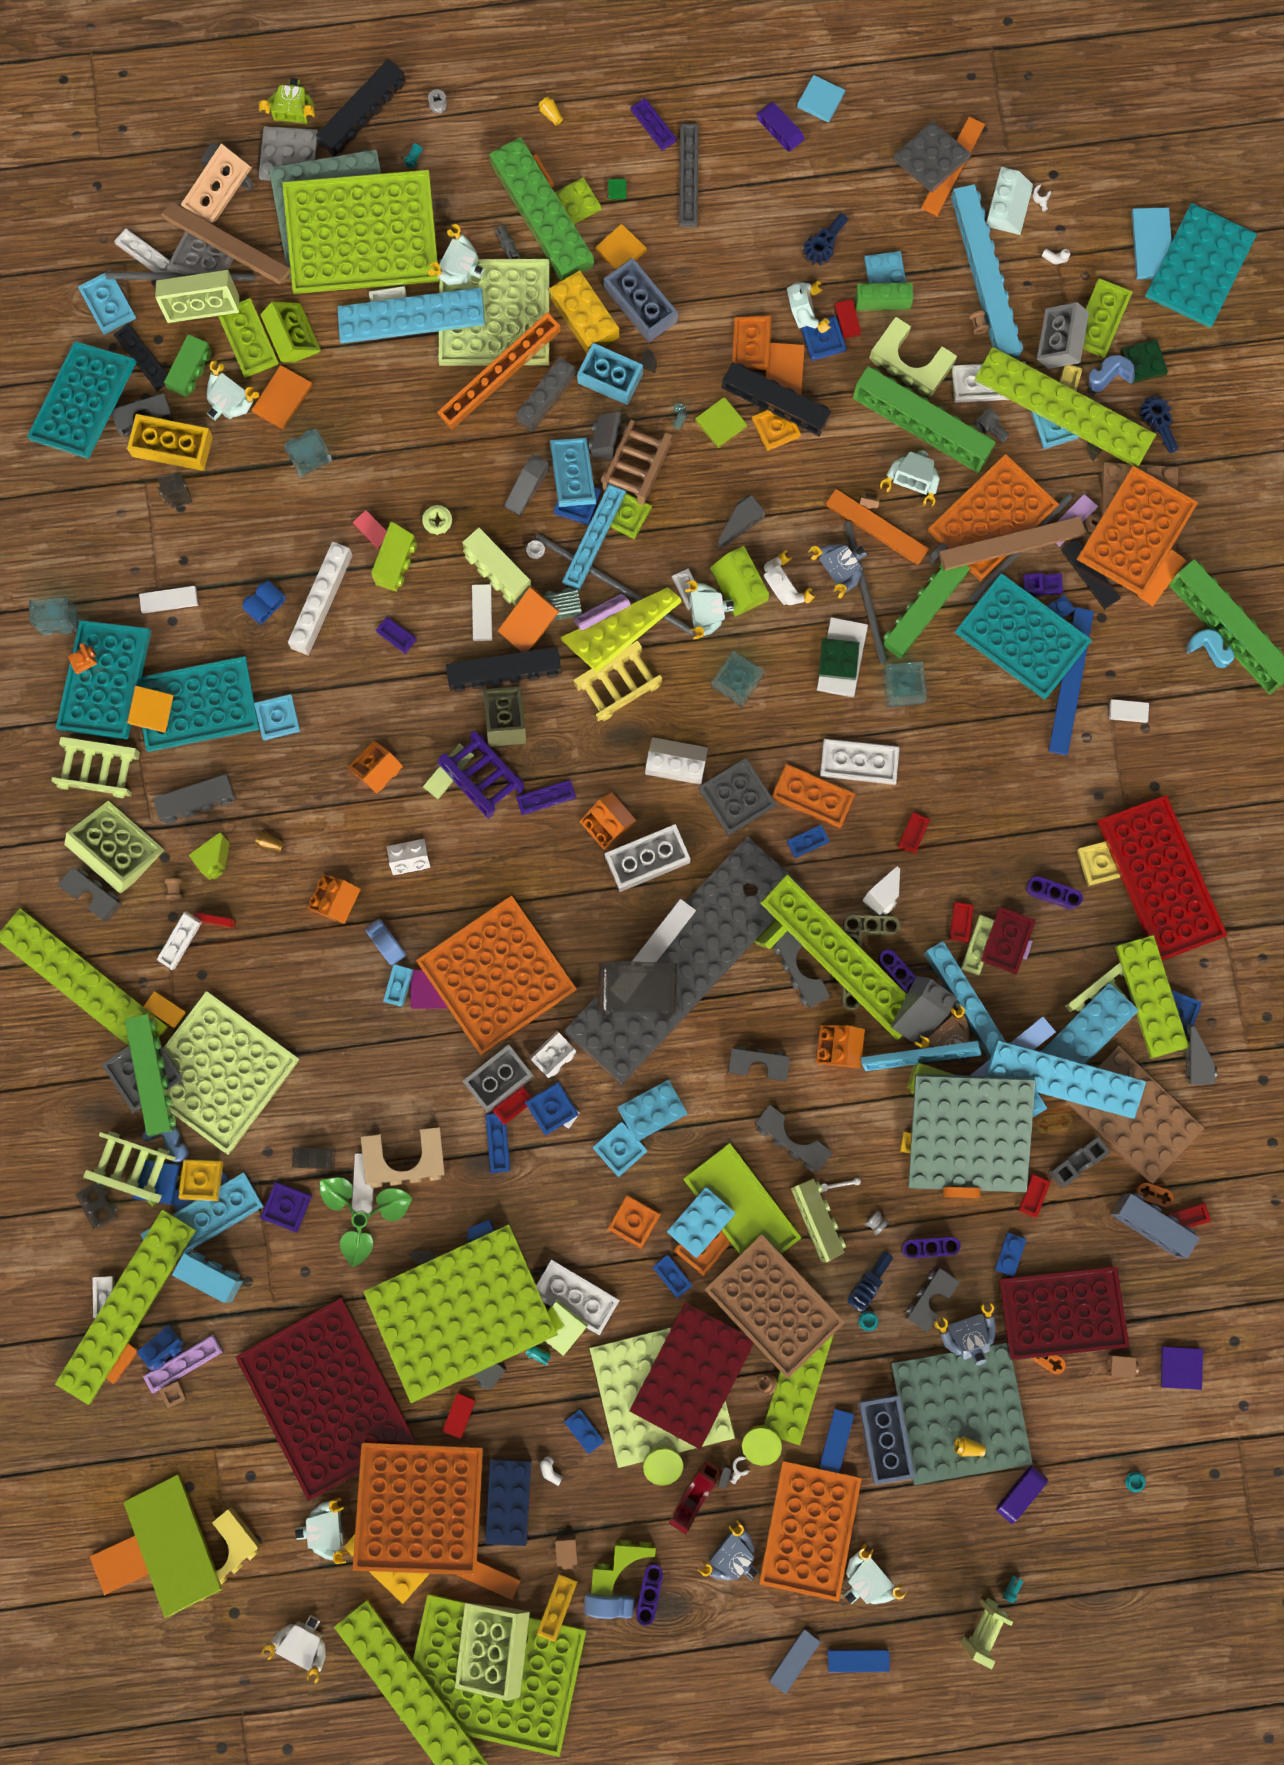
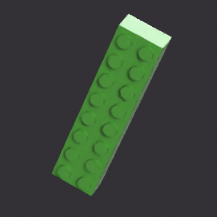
[489,137,594,281]
[853,366,996,474]
[1169,559,1284,695]

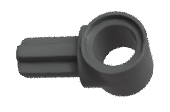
[974,409,1010,442]

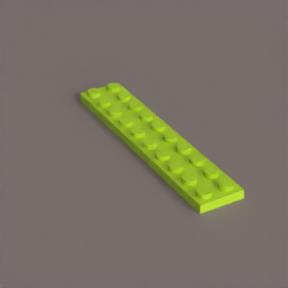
[974,347,1156,468]
[760,875,907,1039]
[0,908,168,1046]
[55,1210,197,1405]
[334,1599,490,1765]

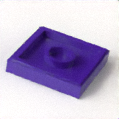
[260,1181,313,1233]
[1161,1346,1203,1390]

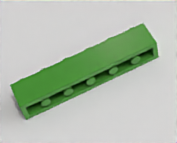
[883,563,970,659]
[125,1014,176,1136]

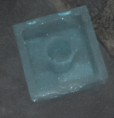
[284,429,332,478]
[29,598,78,635]
[711,651,765,708]
[883,662,927,707]

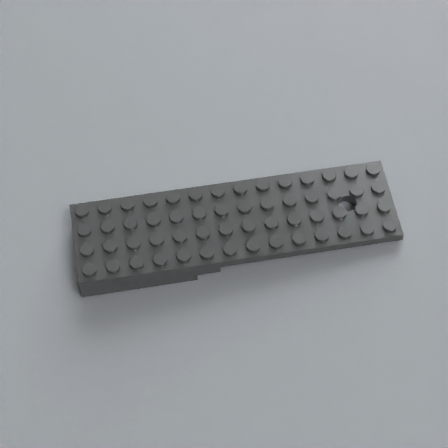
[565,836,804,1086]

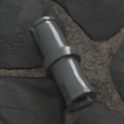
[495,225,520,259]

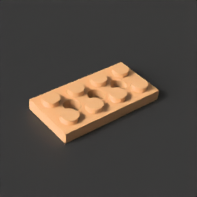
[181,144,252,225]

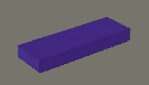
[631,98,676,151]
[516,780,576,816]

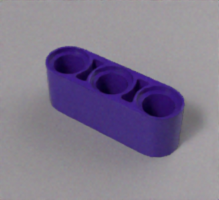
[757,102,804,152]
[1025,877,1083,909]
[878,950,916,994]
[901,1237,961,1258]
[996,1465,1049,1524]
[636,1562,663,1626]

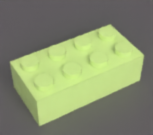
[155,270,239,323]
[462,528,531,606]

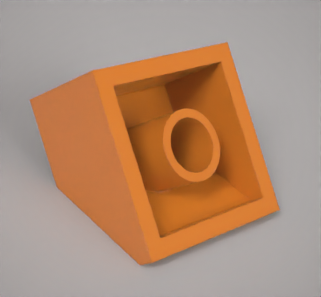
[347,741,403,794]

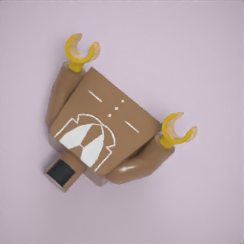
[915,1004,970,1064]

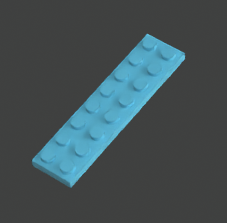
[338,288,485,343]
[985,1039,1146,1119]

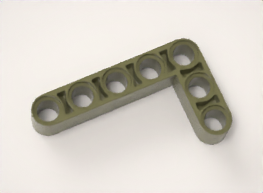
[841,915,900,1011]

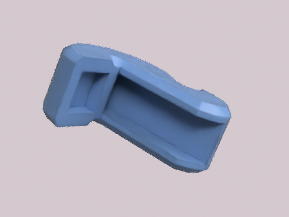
[1089,355,1135,392]
[365,919,406,965]
[142,1126,189,1162]
[583,1592,635,1619]

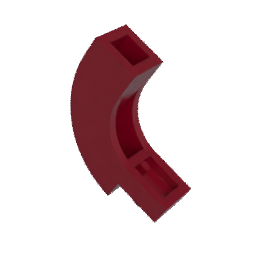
[668,1460,722,1535]

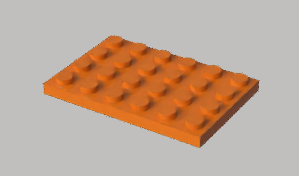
[927,454,1059,582]
[1077,466,1198,597]
[759,1461,862,1602]

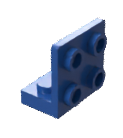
[136,1326,184,1371]

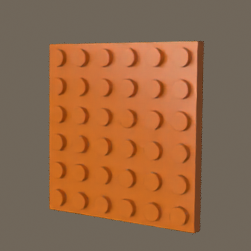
[416,895,577,1056]
[352,1443,483,1575]

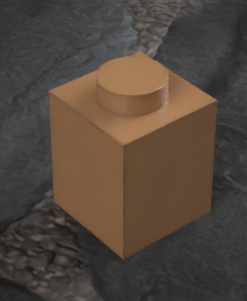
[1107,1355,1139,1378]
[555,1537,578,1569]

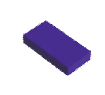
[375,617,417,654]

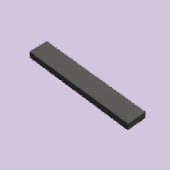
[679,124,698,227]

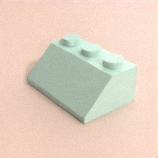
[986,167,1033,235]

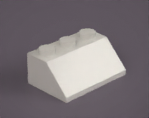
[645,737,708,785]
[863,866,900,916]

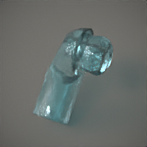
[672,403,687,430]

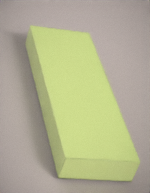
[423,744,474,799]
[961,915,994,976]

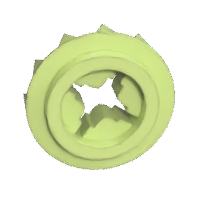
[422,505,452,535]

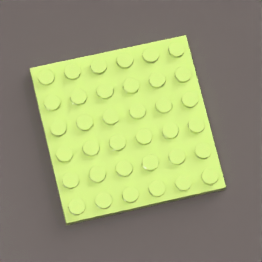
[439,259,549,366]
[164,991,300,1155]
[590,1327,735,1468]

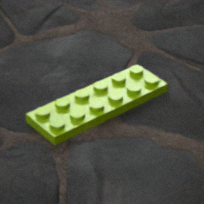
[1115,935,1189,1059]
[764,1334,834,1445]

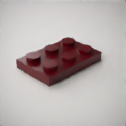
[979,907,1036,975]

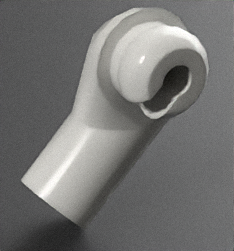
[1042,249,1070,265]
[540,1456,563,1486]

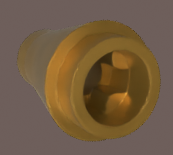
[254,831,284,852]

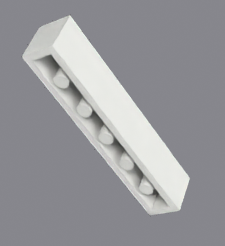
[288,542,353,656]

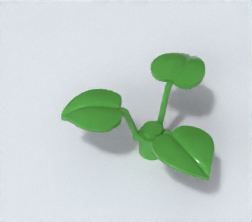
[320,1177,412,1267]

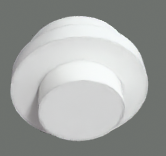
[526,540,545,559]

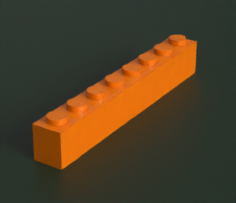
[437,312,561,430]

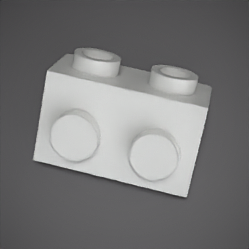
[387,839,430,875]
[529,1031,576,1078]

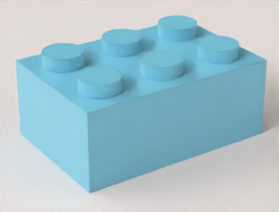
[577,343,643,405]
[172,1251,244,1303]

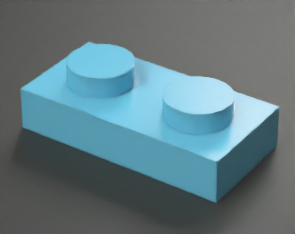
[383,965,413,1007]

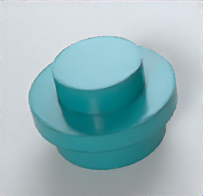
[858,1311,878,1331]
[1125,1472,1146,1493]

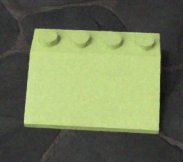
[64,801,164,894]
[791,1179,846,1262]
[455,1603,530,1701]

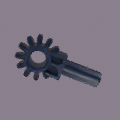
[803,213,848,266]
[1139,395,1179,453]
[848,1252,893,1312]

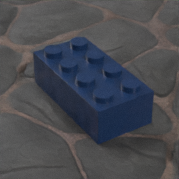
[485,1458,532,1546]

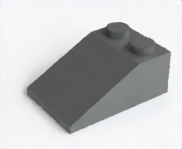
[890,976,957,1044]

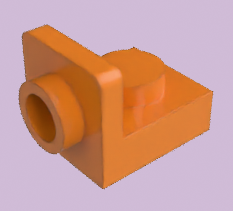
[68,643,98,674]

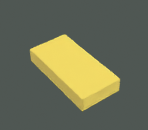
[1059,365,1083,391]

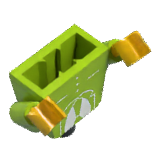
[259,78,315,124]

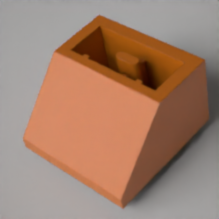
[580,792,637,850]
[307,874,361,924]
[816,1025,865,1068]

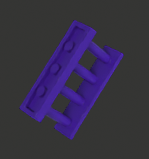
[438,730,524,819]

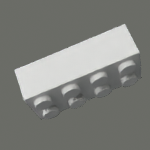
[604,824,691,892]

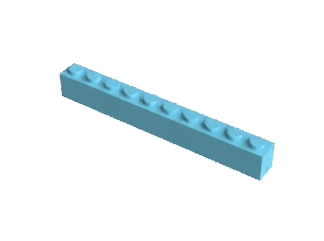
[951,184,1023,359]
[924,941,1047,1117]

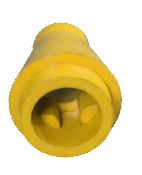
[538,97,563,126]
[954,1436,986,1457]

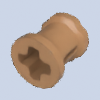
[969,310,990,335]
[164,878,182,900]

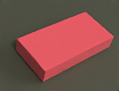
[352,510,387,550]

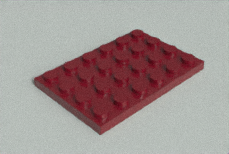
[998,1267,1130,1360]
[629,1302,754,1450]

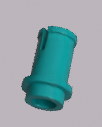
[404,143,423,169]
[525,1345,552,1366]
[1002,1575,1024,1604]

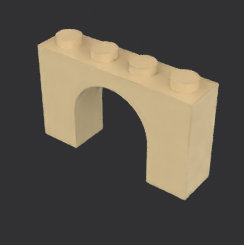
[361,1127,445,1188]

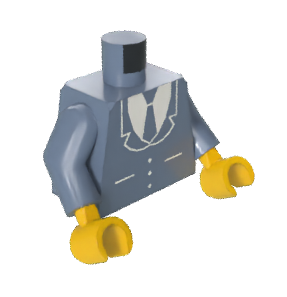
[808,544,867,598]
[934,1302,996,1366]
[697,1520,759,1581]

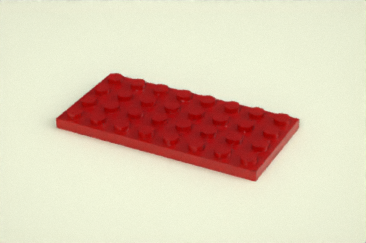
[1097,795,1228,961]

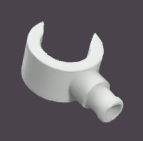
[1033,185,1051,211]
[730,1456,750,1484]

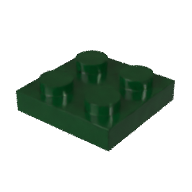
[1121,339,1168,384]
[818,638,860,680]

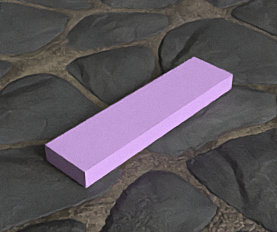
[143,1335,223,1394]

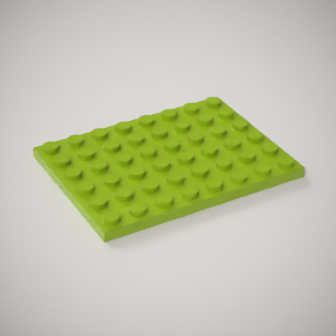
[282,170,440,294]
[363,1224,558,1403]
[400,1594,586,1757]

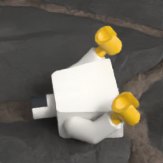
[764,550,816,605]
[261,1615,326,1683]

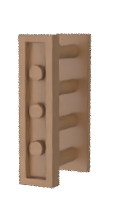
[601,420,672,506]

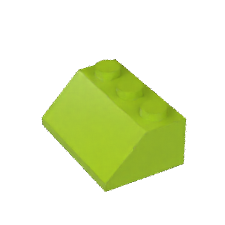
[260,302,321,362]
[371,522,417,592]
[710,546,769,617]

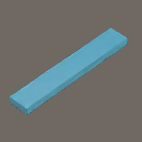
[562,484,626,591]
[861,1041,981,1071]

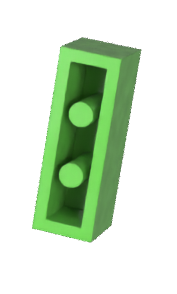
[855,283,913,311]
[164,335,212,398]

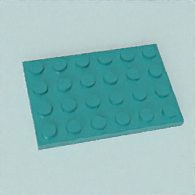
[1145,203,1257,328]
[27,341,137,459]
[955,573,1092,700]
[55,620,152,739]
[140,656,260,752]

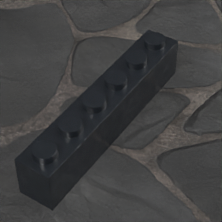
[316,59,406,157]
[721,362,831,437]
[446,647,562,692]

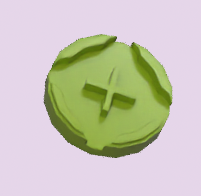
[742,1425,782,1466]
[643,1446,683,1486]

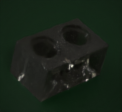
[157,472,193,509]
[292,1147,336,1169]
[75,1182,119,1229]

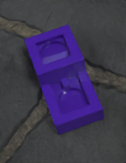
[1024,573,1063,595]

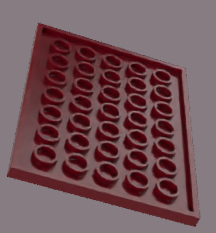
[235,1298,416,1501]

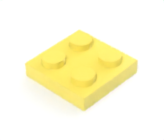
[1077,842,1121,886]

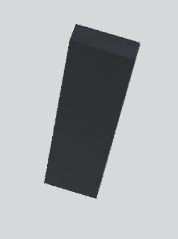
[113,324,168,392]
[1061,539,1121,610]

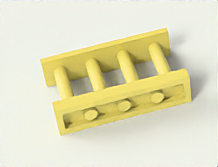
[574,641,662,722]

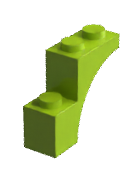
[591,1540,656,1596]

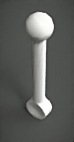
[821,1177,861,1191]

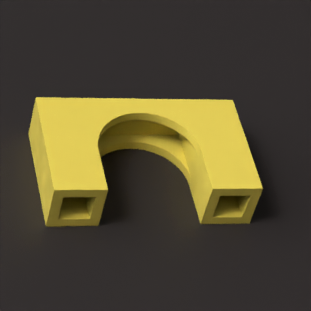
[201,1507,261,1601]

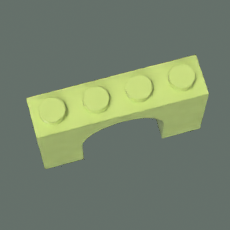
[869,317,957,398]

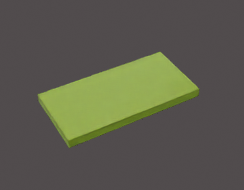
[683,1143,801,1255]
[123,1475,222,1618]

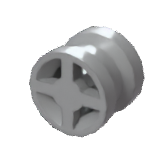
[428,89,447,113]
[865,1210,890,1235]

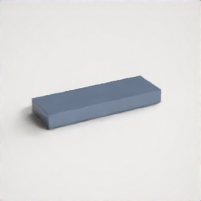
[769,1628,821,1694]

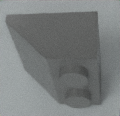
[589,412,621,461]

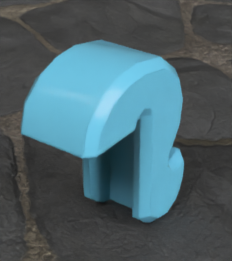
[1186,629,1234,668]

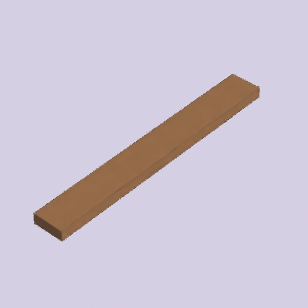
[161,202,291,285]
[939,517,1086,571]

